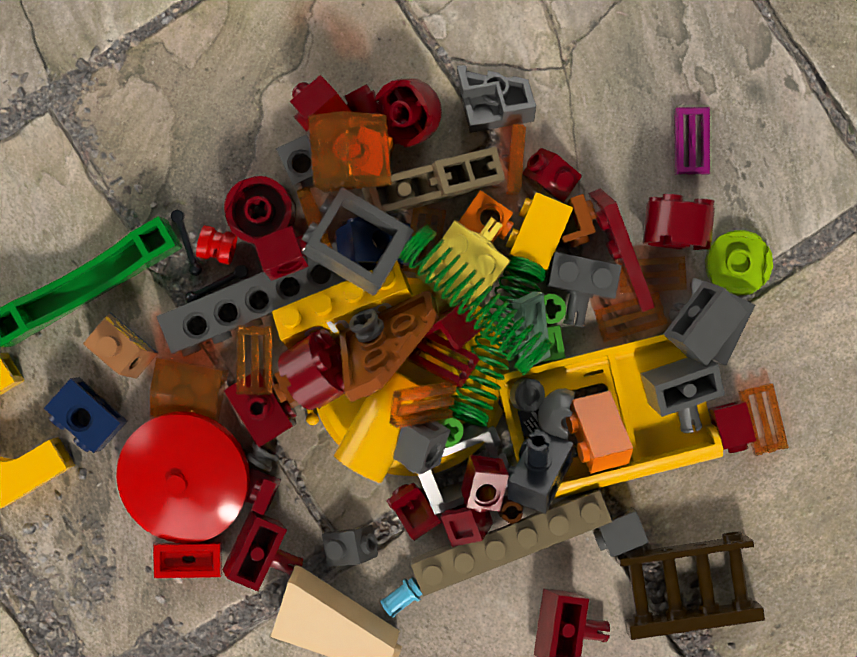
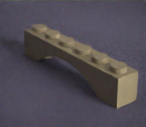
[411,488,612,597]

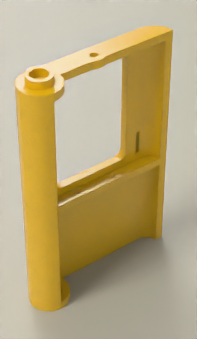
[496,334,723,499]

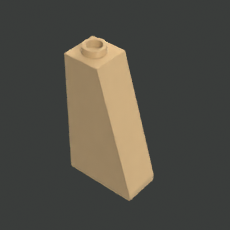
[271,565,402,657]

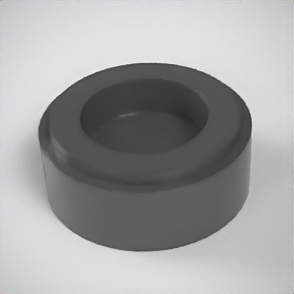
[510,377,545,412]

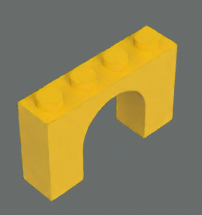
[0,353,75,509]

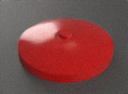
[116,411,250,544]

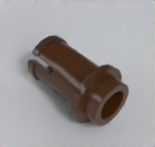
[498,495,524,523]

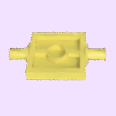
[416,217,511,315]

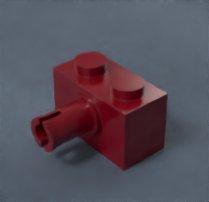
[290,75,364,157]
[223,368,297,447]
[222,510,304,592]
[534,588,610,657]

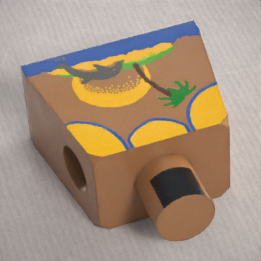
[83,313,159,379]

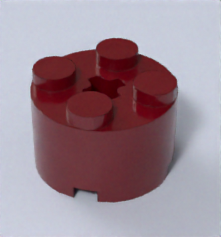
[224,176,296,245]
[643,194,715,251]
[278,328,345,410]

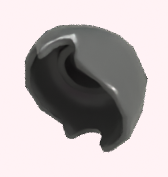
[537,388,575,440]

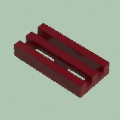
[406,333,480,388]

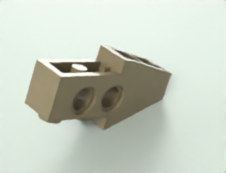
[362,147,505,215]

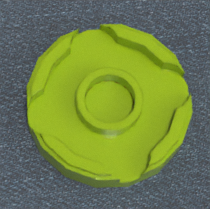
[705,230,773,296]

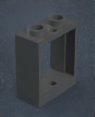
[302,187,414,296]
[418,422,510,515]

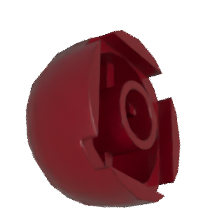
[374,79,442,147]

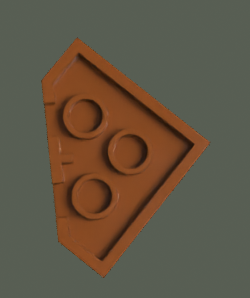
[339,289,439,402]

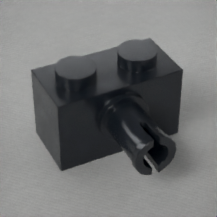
[507,429,574,514]

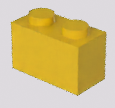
[506,192,573,271]

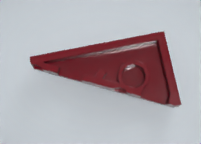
[588,188,655,312]

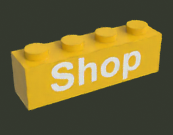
[272,261,413,349]

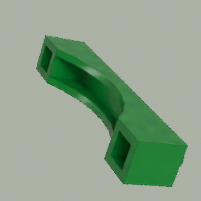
[0,216,183,347]

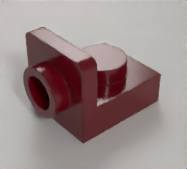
[246,468,281,515]

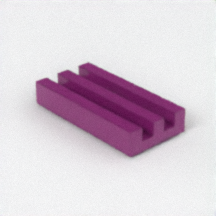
[675,107,710,175]

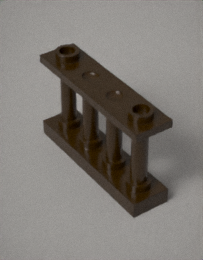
[615,531,765,640]

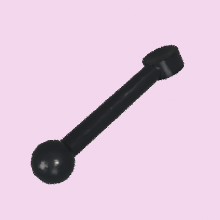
[171,210,202,276]
[185,265,248,303]

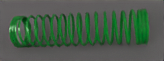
[398,225,553,375]
[446,256,547,427]

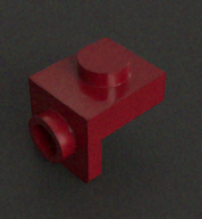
[522,148,582,203]
[386,482,442,541]

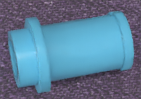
[380,577,422,618]

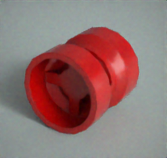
[196,225,238,265]

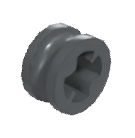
[349,309,384,342]
[246,442,279,472]

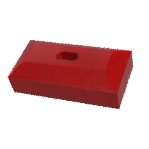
[153,542,222,578]

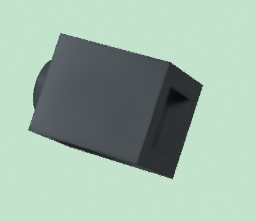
[276,134,326,190]
[393,414,450,475]
[593,507,649,558]

